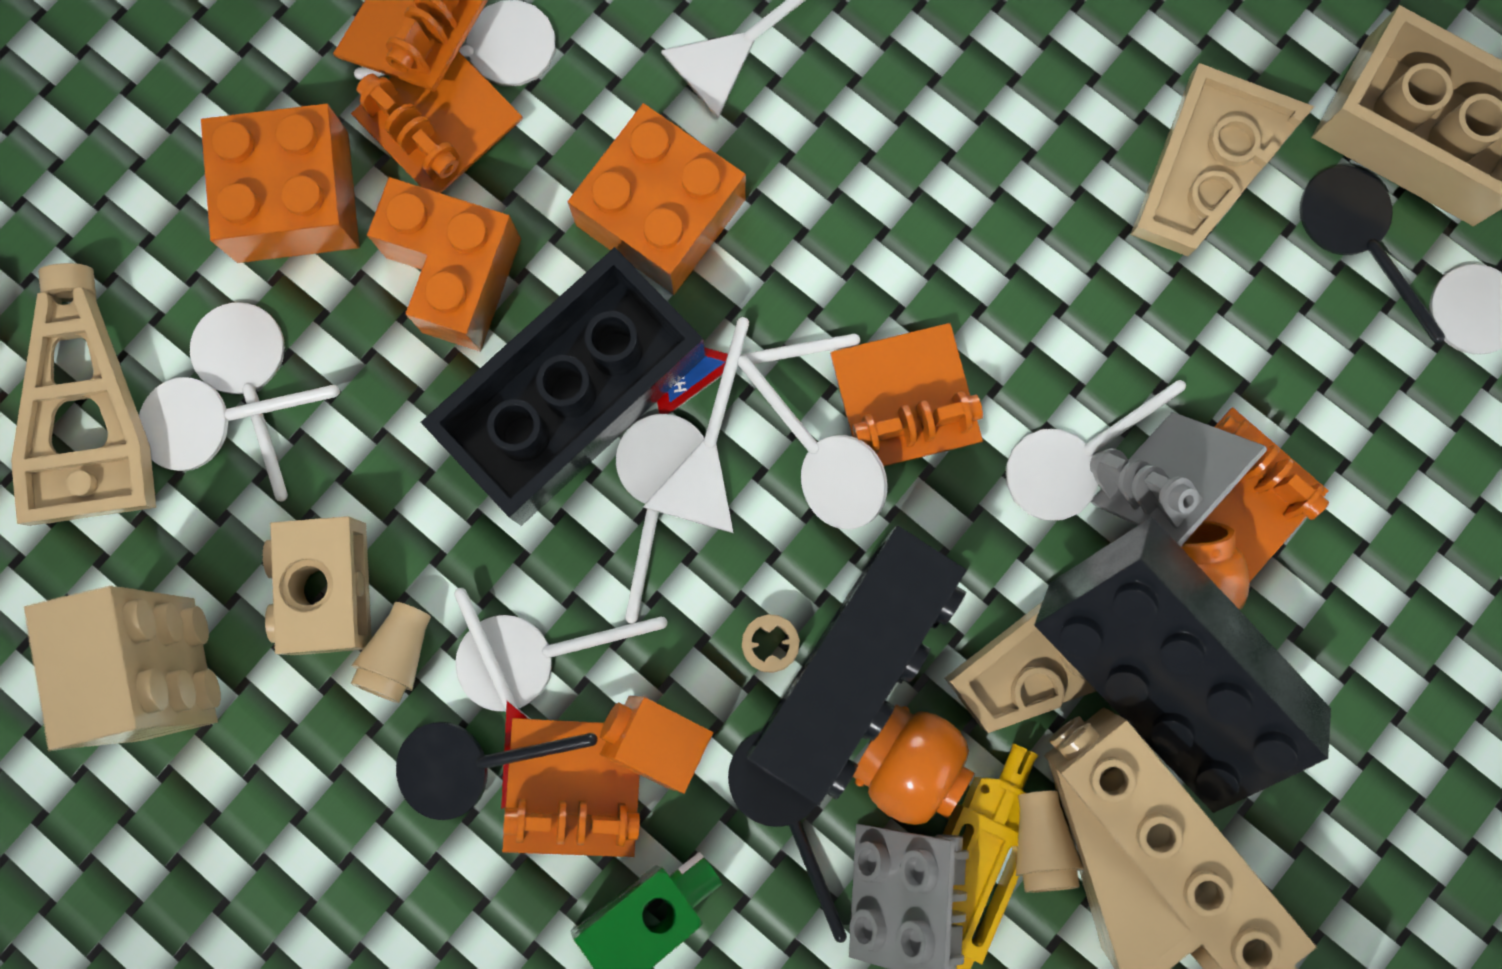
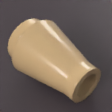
[350,602,431,703]
[1016,791,1084,893]

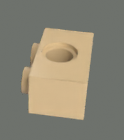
[263,516,372,655]

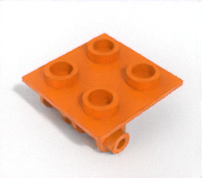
[333,0,488,92]
[351,51,523,193]
[830,323,983,467]
[1204,407,1329,583]
[502,718,640,857]

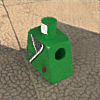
[571,852,723,969]

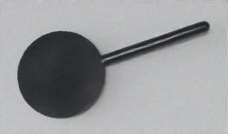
[1299,166,1445,343]
[396,722,598,820]
[728,731,847,943]

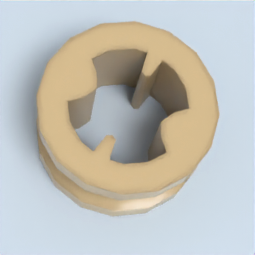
[742,614,800,673]

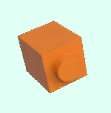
[600,696,713,794]

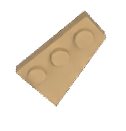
[1131,63,1315,257]
[944,601,1096,733]

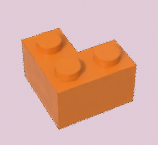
[367,177,521,352]

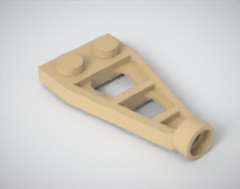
[11,263,156,526]

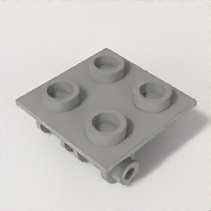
[1090,412,1267,546]
[849,824,969,969]

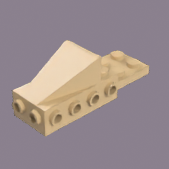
[1044,707,1317,969]

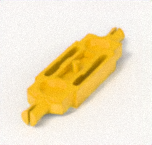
[943,744,1039,969]

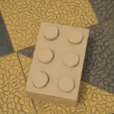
[1311,5,1502,227]
[24,586,221,750]

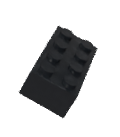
[420,247,705,526]
[1034,517,1331,813]
[746,525,967,806]

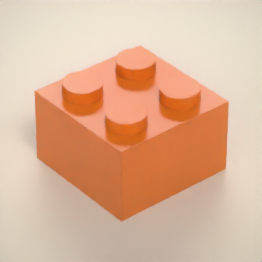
[201,103,360,263]
[567,103,746,295]

